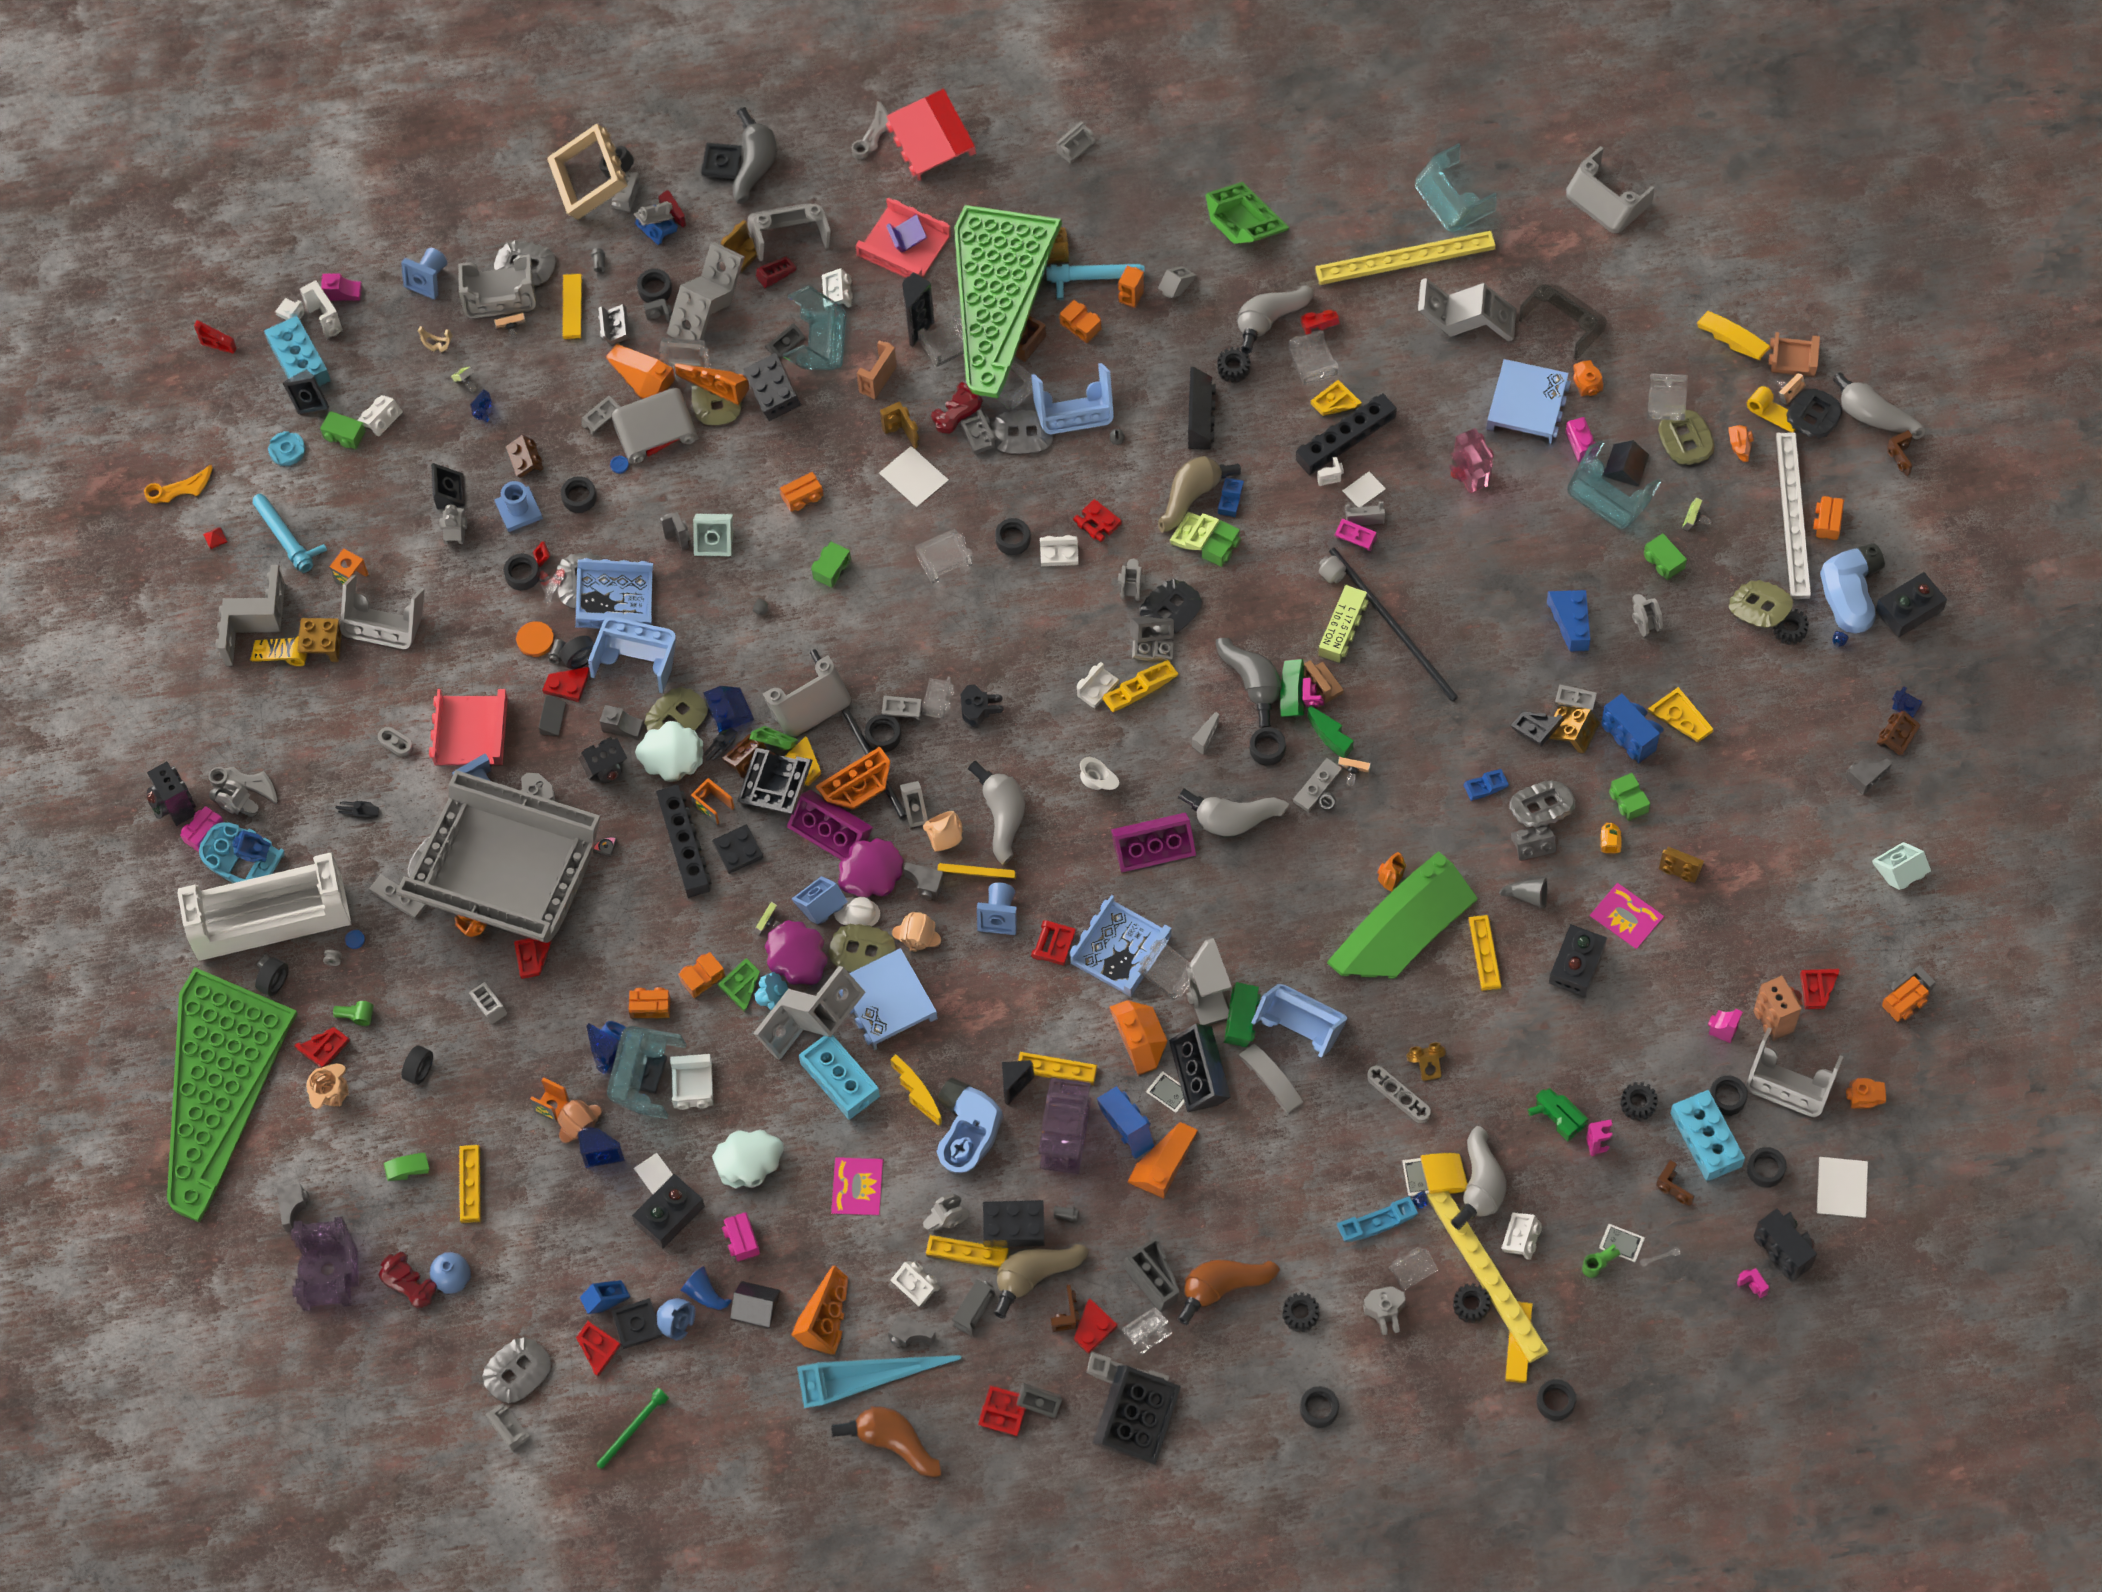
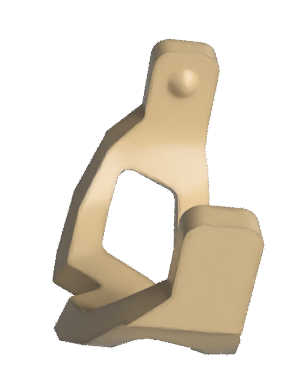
[418,327,453,352]

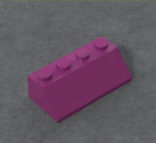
[787,790,873,860]
[1111,812,1196,872]

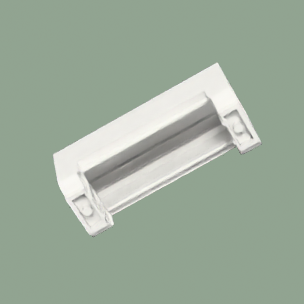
[177,852,351,961]

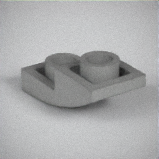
[1132,640,1173,661]

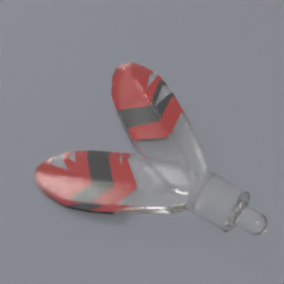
[539,568,565,606]

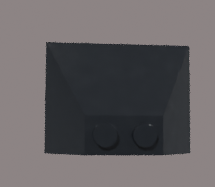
[737,748,813,815]

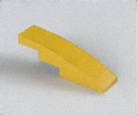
[1697,311,1770,360]
[1102,660,1178,712]
[890,1054,942,1126]

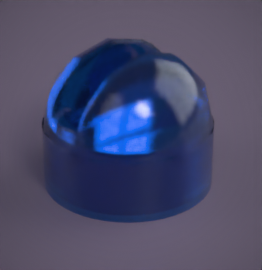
[1832,631,1849,647]
[1411,1191,1429,1208]

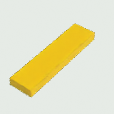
[563,274,582,339]
[938,863,1016,880]
[1469,915,1501,991]
[1018,1052,1097,1086]
[459,1145,481,1223]
[926,1235,1009,1268]
[1505,1302,1532,1383]

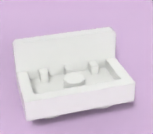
[358,395,402,436]

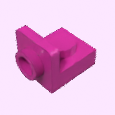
[1303,678,1324,708]
[1737,1268,1769,1298]

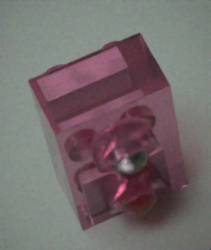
[1449,428,1494,493]

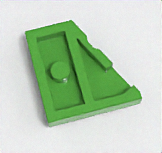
[749,726,798,750]
[718,958,760,1012]

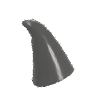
[1499,878,1548,909]

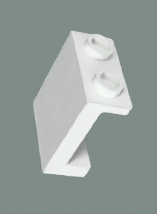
[300,280,343,338]
[670,1054,713,1110]

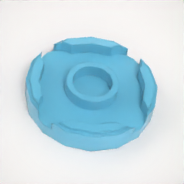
[268,431,306,466]

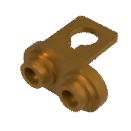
[1406,1042,1446,1081]

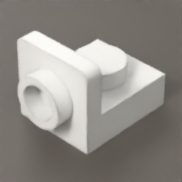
[275,298,305,320]
[1317,457,1344,486]

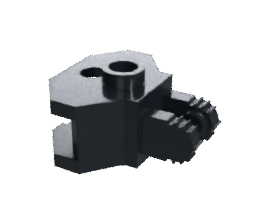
[960,684,1004,727]

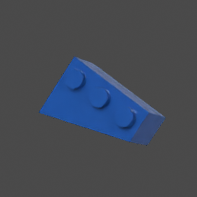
[1547,590,1590,651]
[1097,1086,1155,1159]

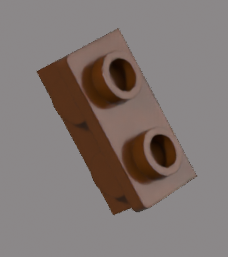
[1876,711,1920,755]
[722,734,767,778]

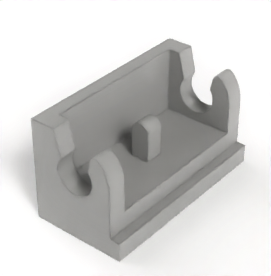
[1056,121,1095,164]
[611,172,640,212]
[582,396,620,435]
[1345,501,1385,525]
[1555,684,1597,712]
[882,696,923,720]
[485,1404,530,1451]

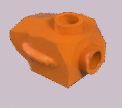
[1573,360,1603,397]
[1729,425,1754,462]
[1377,852,1406,892]
[454,915,487,937]
[1846,1078,1886,1108]

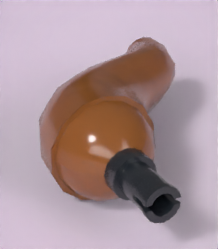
[1177,1260,1280,1325]
[831,1406,941,1477]

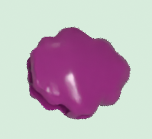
[838,838,904,898]
[765,920,828,985]

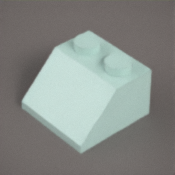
[693,514,733,556]
[1872,842,1931,890]

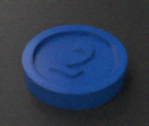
[610,456,629,474]
[345,930,365,949]

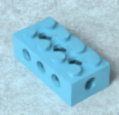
[264,316,331,386]
[799,1035,880,1120]
[1670,1090,1745,1182]

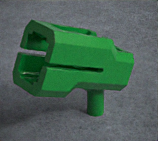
[1527,1088,1589,1142]

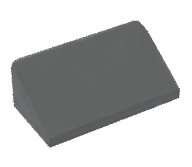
[764,323,805,358]
[539,695,566,736]
[1017,1383,1062,1418]

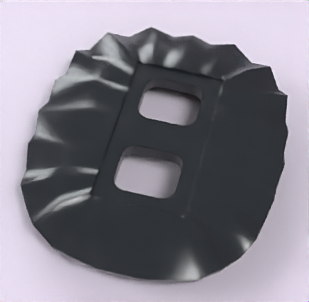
[1786,388,1842,439]
[1140,579,1202,634]

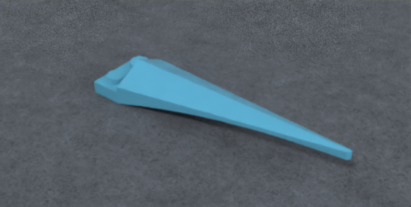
[797,1355,962,1408]

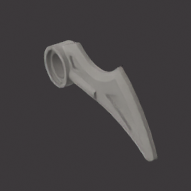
[852,101,889,160]
[208,767,277,804]

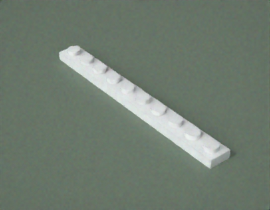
[1776,433,1811,599]

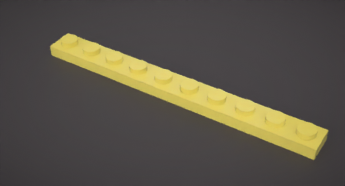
[1315,231,1495,285]
[1427,1191,1548,1363]

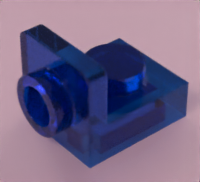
[470,389,492,422]
[1892,686,1923,718]

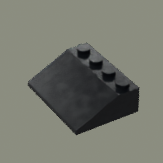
[1093,1365,1181,1465]

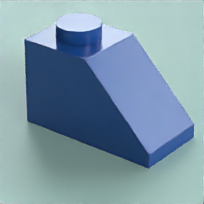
[579,1280,630,1314]

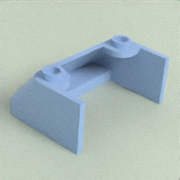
[1031,363,1114,434]
[588,617,676,693]
[1251,984,1347,1058]

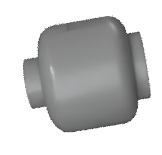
[1318,556,1346,584]

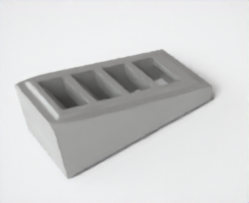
[1192,712,1219,754]
[469,982,507,1024]

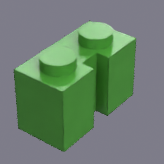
[320,411,366,449]
[1202,520,1241,567]
[1644,533,1687,580]
[811,541,851,588]
[1609,773,1650,821]

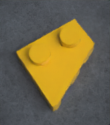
[1311,380,1362,416]

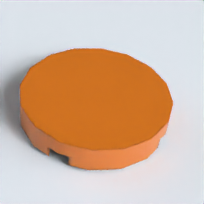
[516,621,554,657]

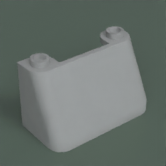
[458,254,536,318]
[612,388,699,464]
[763,655,851,738]

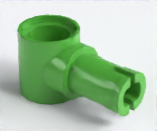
[333,1001,374,1026]
[1582,1244,1620,1278]

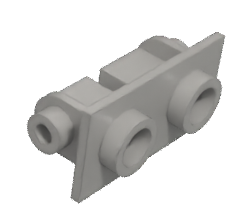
[634,201,673,226]

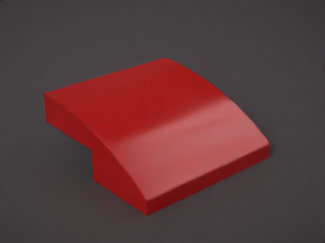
[978,1386,1026,1436]

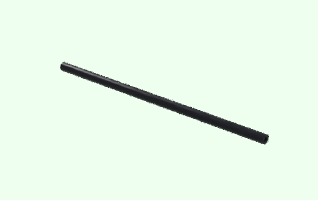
[1329,547,1458,701]
[810,649,907,819]

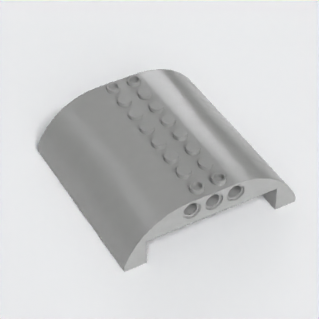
[396,770,600,943]

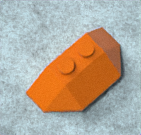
[816,747,890,809]
[1109,1000,1167,1076]

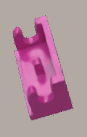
[1335,519,1377,551]
[1586,1120,1613,1157]

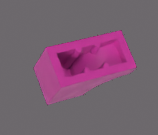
[321,274,362,301]
[1708,1008,1743,1044]

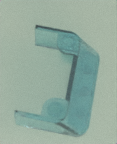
[1415,143,1497,231]
[783,285,846,370]
[1567,441,1661,529]
[607,1026,686,1119]

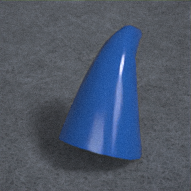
[680,1266,732,1310]

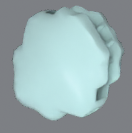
[635,721,704,782]
[712,1130,784,1188]

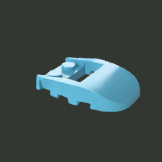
[199,822,284,883]

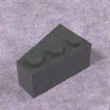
[1123,1236,1179,1313]

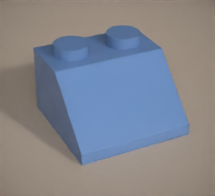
[792,876,848,925]

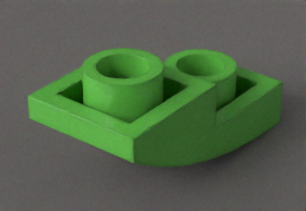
[384,1153,429,1181]

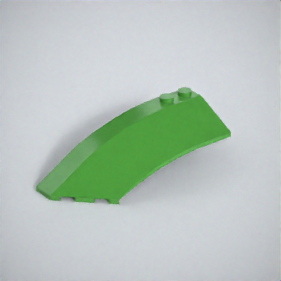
[1327,851,1478,979]

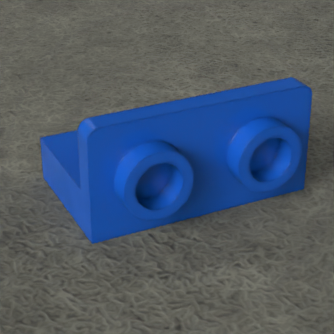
[635,204,678,245]

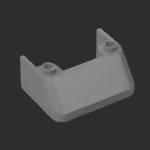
[1566,146,1655,233]
[748,203,831,261]
[340,574,425,649]
[1186,938,1232,1025]
[1746,1027,1843,1117]

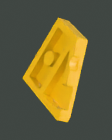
[784,736,821,786]

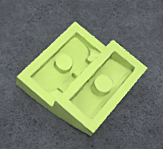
[1170,512,1219,550]

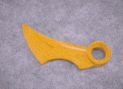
[144,465,213,504]

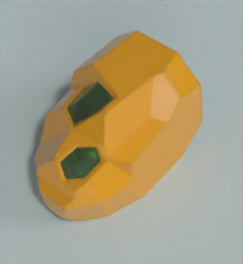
[1600,823,1621,853]

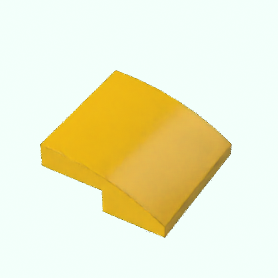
[1420,1153,1467,1194]

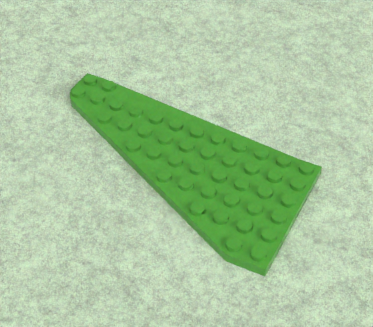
[954,205,1063,398]
[167,967,298,1223]

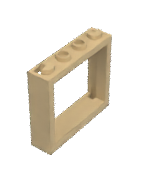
[547,124,628,220]

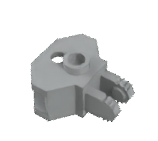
[439,505,467,544]
[1118,558,1145,601]
[1632,594,1663,637]
[520,773,555,801]
[215,780,259,817]
[923,1193,970,1232]
[1363,1286,1405,1335]

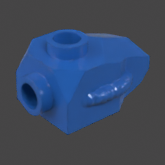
[232,830,271,862]

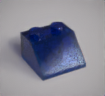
[703,686,754,733]
[586,1023,626,1075]
[578,1127,625,1168]

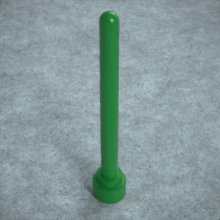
[597,1387,669,1469]

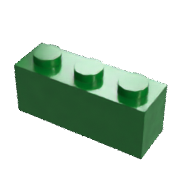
[1224,982,1261,1048]

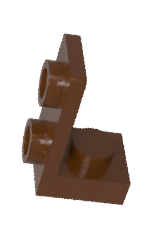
[1887,430,1913,476]
[1656,1160,1695,1206]
[1051,1285,1080,1332]

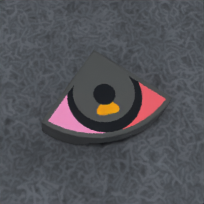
[593,837,617,857]

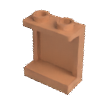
[1768,332,1820,377]
[857,340,897,399]

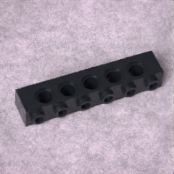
[1296,393,1397,475]
[656,785,712,898]

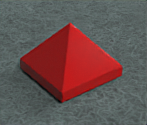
[203,527,227,550]
[533,541,551,567]

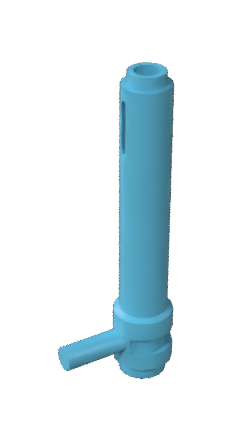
[1047,264,1144,300]
[253,494,327,573]

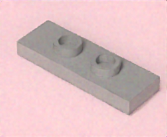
[1293,758,1342,812]
[369,874,427,919]

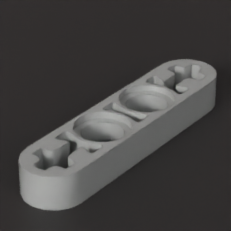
[1367,1066,1430,1123]

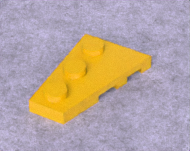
[1648,687,1713,742]

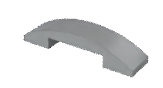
[1239,1044,1303,1114]
[1086,1352,1169,1384]

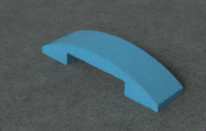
[1337,1196,1418,1242]

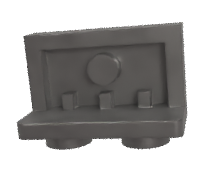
[598,304,630,345]
[961,410,997,455]
[660,512,690,550]
[1511,825,1556,861]

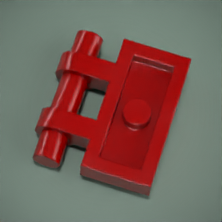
[1073,499,1122,542]

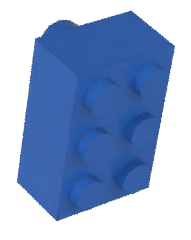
[1601,693,1664,763]

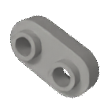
[378,727,413,757]

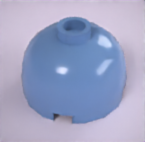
[430,1252,471,1294]
[657,1298,695,1341]

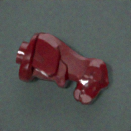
[931,382,983,434]
[378,1252,437,1308]

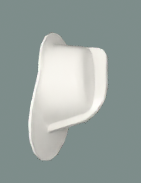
[1080,757,1119,790]
[834,897,880,926]

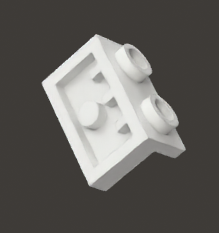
[822,268,853,309]
[1040,535,1078,566]
[1077,662,1119,709]
[1502,1213,1542,1260]
[891,1261,941,1307]

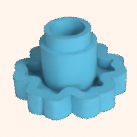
[755,972,789,1010]

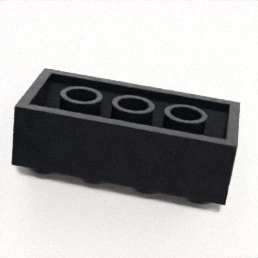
[902,272,935,347]
[1188,367,1216,450]
[1169,1024,1231,1112]

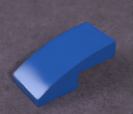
[1217,478,1244,517]
[1463,769,1509,801]

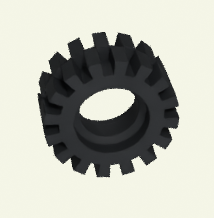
[1217,347,1250,383]
[1773,608,1809,645]
[1620,1082,1658,1121]
[1453,1283,1490,1323]
[1283,1292,1319,1332]

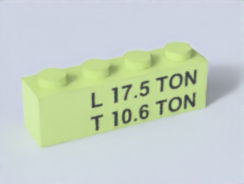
[1318,585,1369,663]

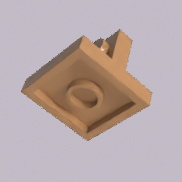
[1304,660,1344,709]

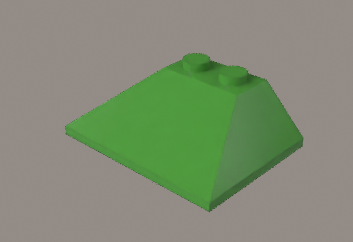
[1206,182,1289,244]

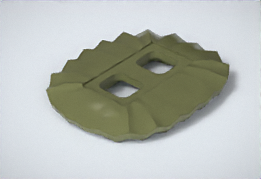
[691,384,742,426]
[1658,410,1715,465]
[1728,580,1793,628]
[644,687,708,731]
[829,924,896,972]

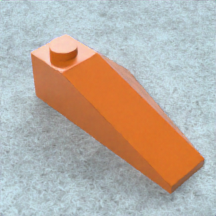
[606,344,675,399]
[674,363,750,405]
[1128,1122,1198,1199]
[791,1266,848,1355]

